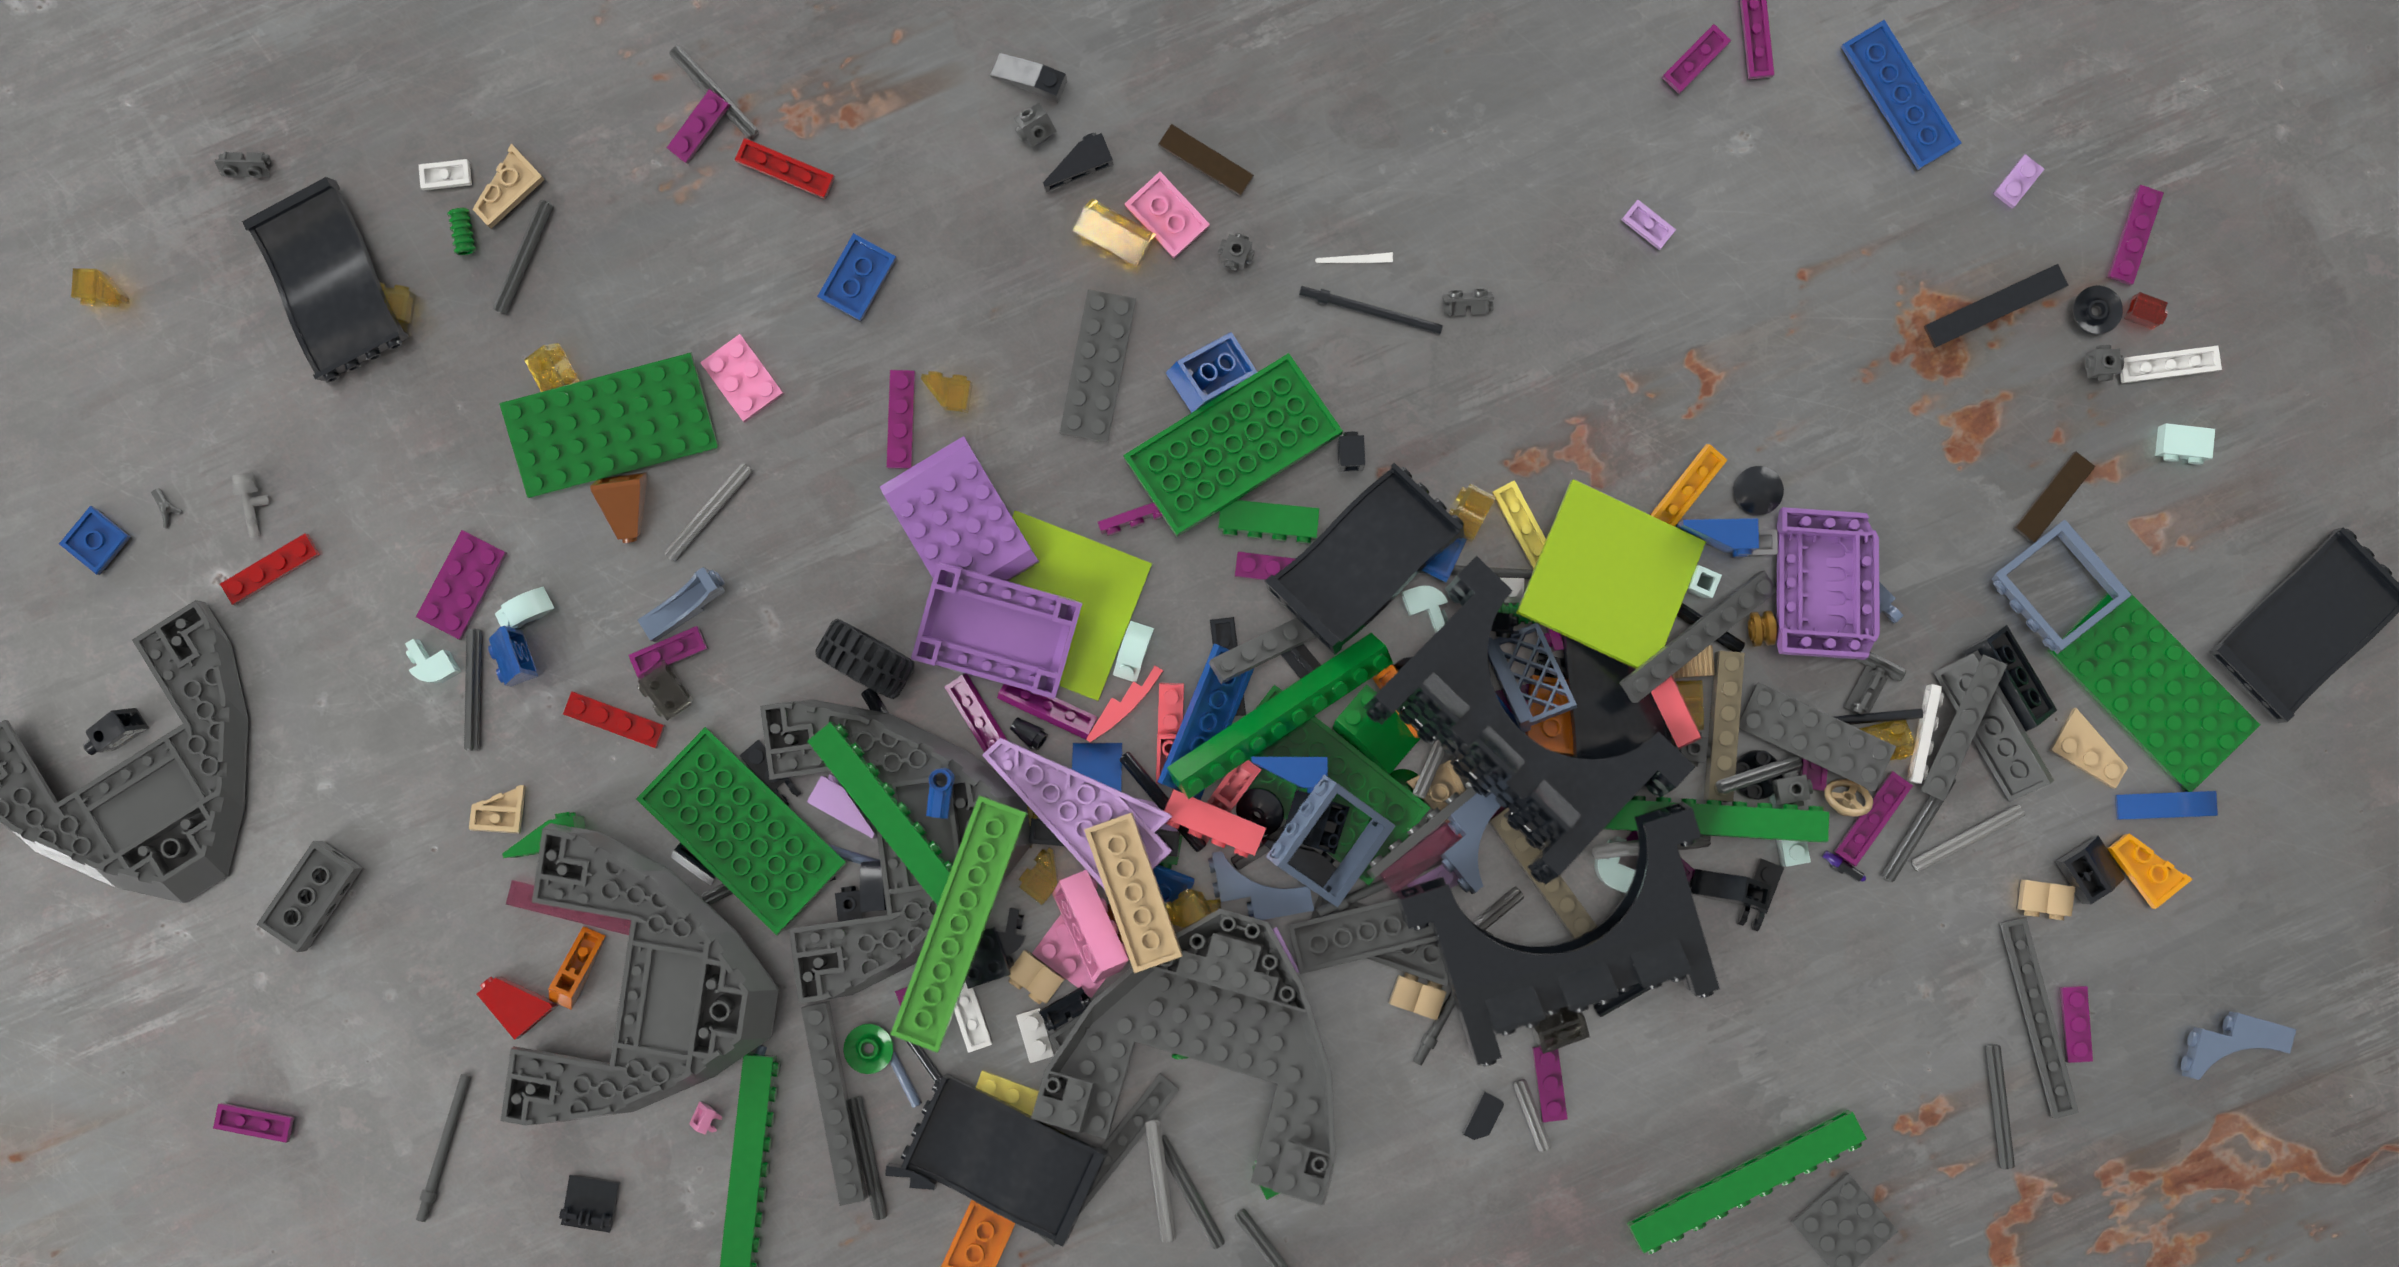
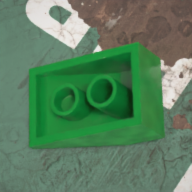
[1332,684,1420,775]
[502,812,586,858]

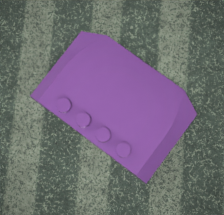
[1777,507,1880,660]

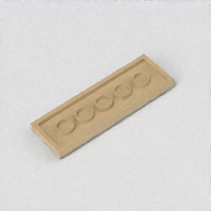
[1084,812,1183,973]

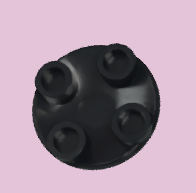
[1734,466,1784,515]
[1735,750,1783,800]

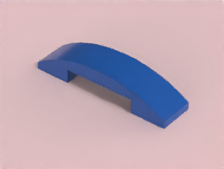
[2116,791,2218,820]

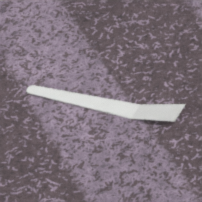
[1315,252,1393,263]

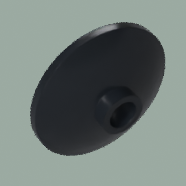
[2073,285,2123,334]
[1236,788,1284,835]

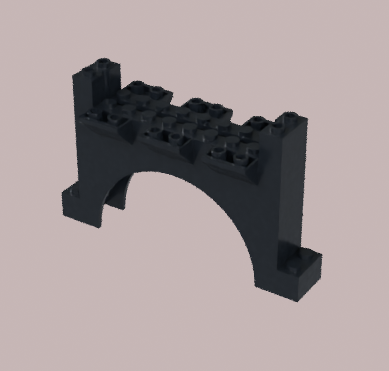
[1363,556,1695,885]
[1395,802,1720,1066]

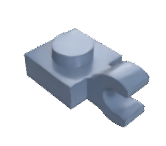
[1879,582,1904,624]

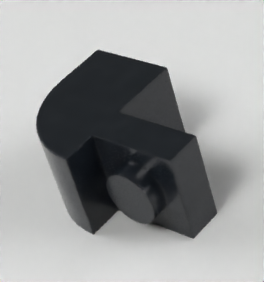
[985,907,1026,956]

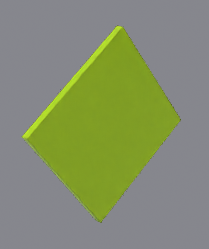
[1516,479,1706,669]
[1009,510,1152,701]

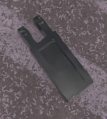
[739,740,801,805]
[1738,858,1784,932]

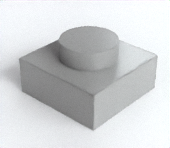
[1752,530,1778,555]

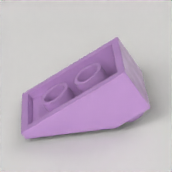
[807,774,877,838]

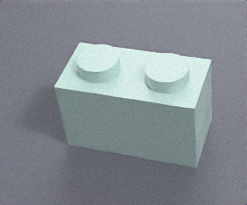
[2155,423,2215,465]

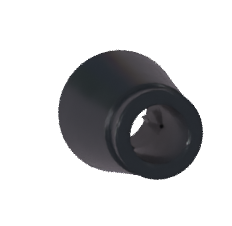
[1010,717,1048,750]

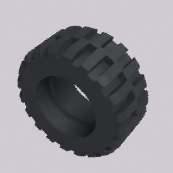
[816,619,915,699]

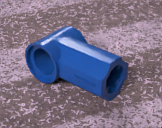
[926,768,955,819]

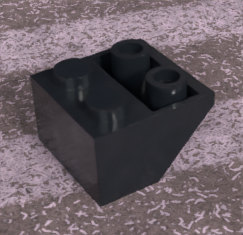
[1282,790,1350,855]
[2055,835,2125,905]

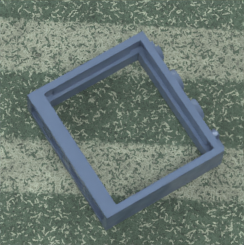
[1992,520,2131,654]
[1266,775,1395,908]

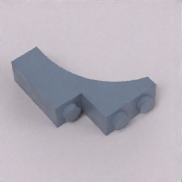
[637,567,725,642]
[1440,793,1501,894]
[1208,851,1314,920]
[2181,1011,2296,1080]

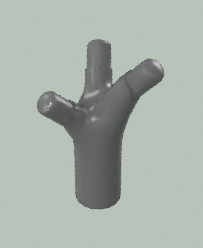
[151,488,182,528]

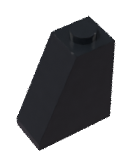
[1691,869,1772,910]

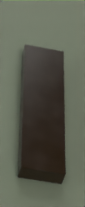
[1158,124,1254,197]
[2014,451,2096,543]

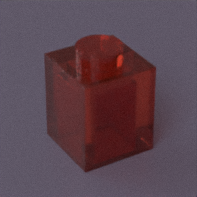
[2124,292,2168,329]

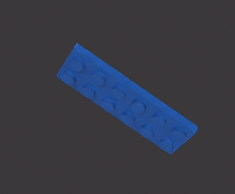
[1841,20,1961,170]
[1158,644,1254,800]

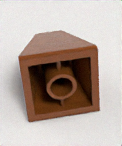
[590,472,648,543]

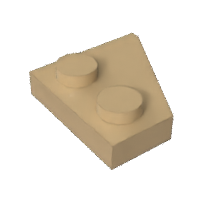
[469,785,526,834]

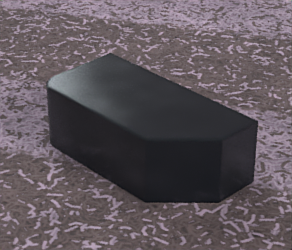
[1462,1090,1504,1140]

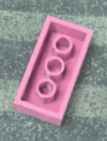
[1052,870,1128,983]

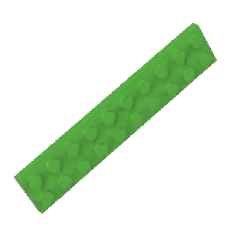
[890,795,1027,1053]

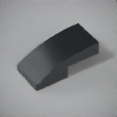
[860,860,887,912]
[885,1163,937,1190]

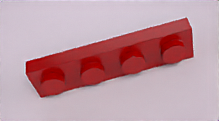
[734,138,835,199]
[220,533,320,605]
[563,691,665,748]

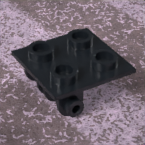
[965,927,1014,989]
[559,1175,619,1233]

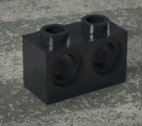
[1337,431,1366,472]

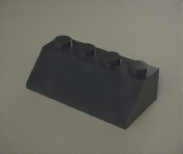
[1963,625,2057,731]

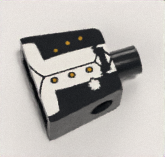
[83,708,149,755]

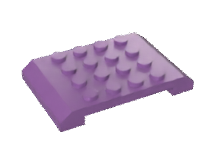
[880,436,1039,581]
[911,563,1082,699]

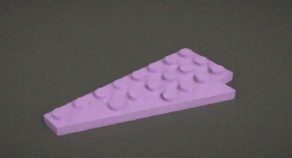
[982,738,1173,889]

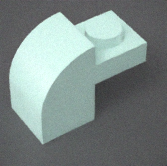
[1686,565,1722,598]
[1401,585,1448,633]
[495,587,554,629]
[1113,621,1154,683]
[405,639,461,683]
[1594,836,1635,893]

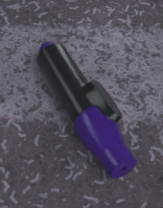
[1822,850,1866,882]

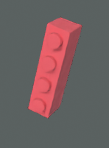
[1164,789,1266,858]

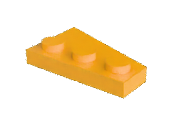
[2107,833,2193,909]

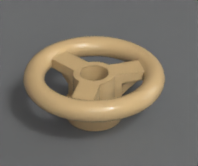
[1824,779,1873,817]

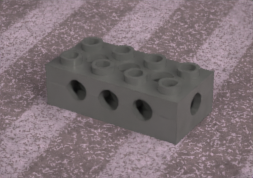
[256,841,363,952]

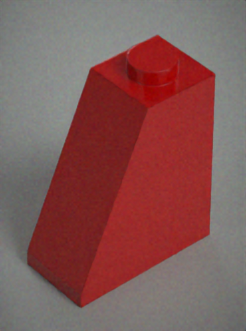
[477,976,558,1040]

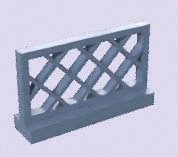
[1488,623,1577,733]

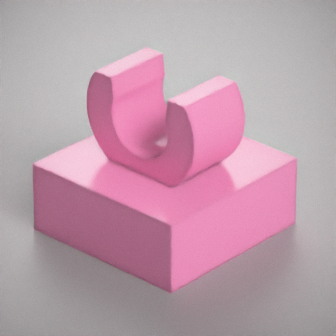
[689,1101,723,1135]

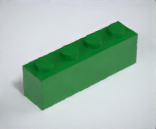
[1218,500,1320,544]

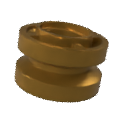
[1748,611,1777,647]

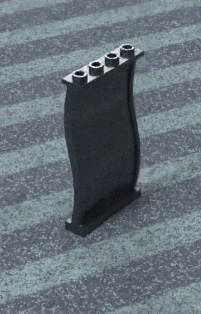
[242,177,409,383]
[1265,463,1465,655]
[2209,527,2399,723]
[1563,635,1671,786]
[901,1073,1108,1247]

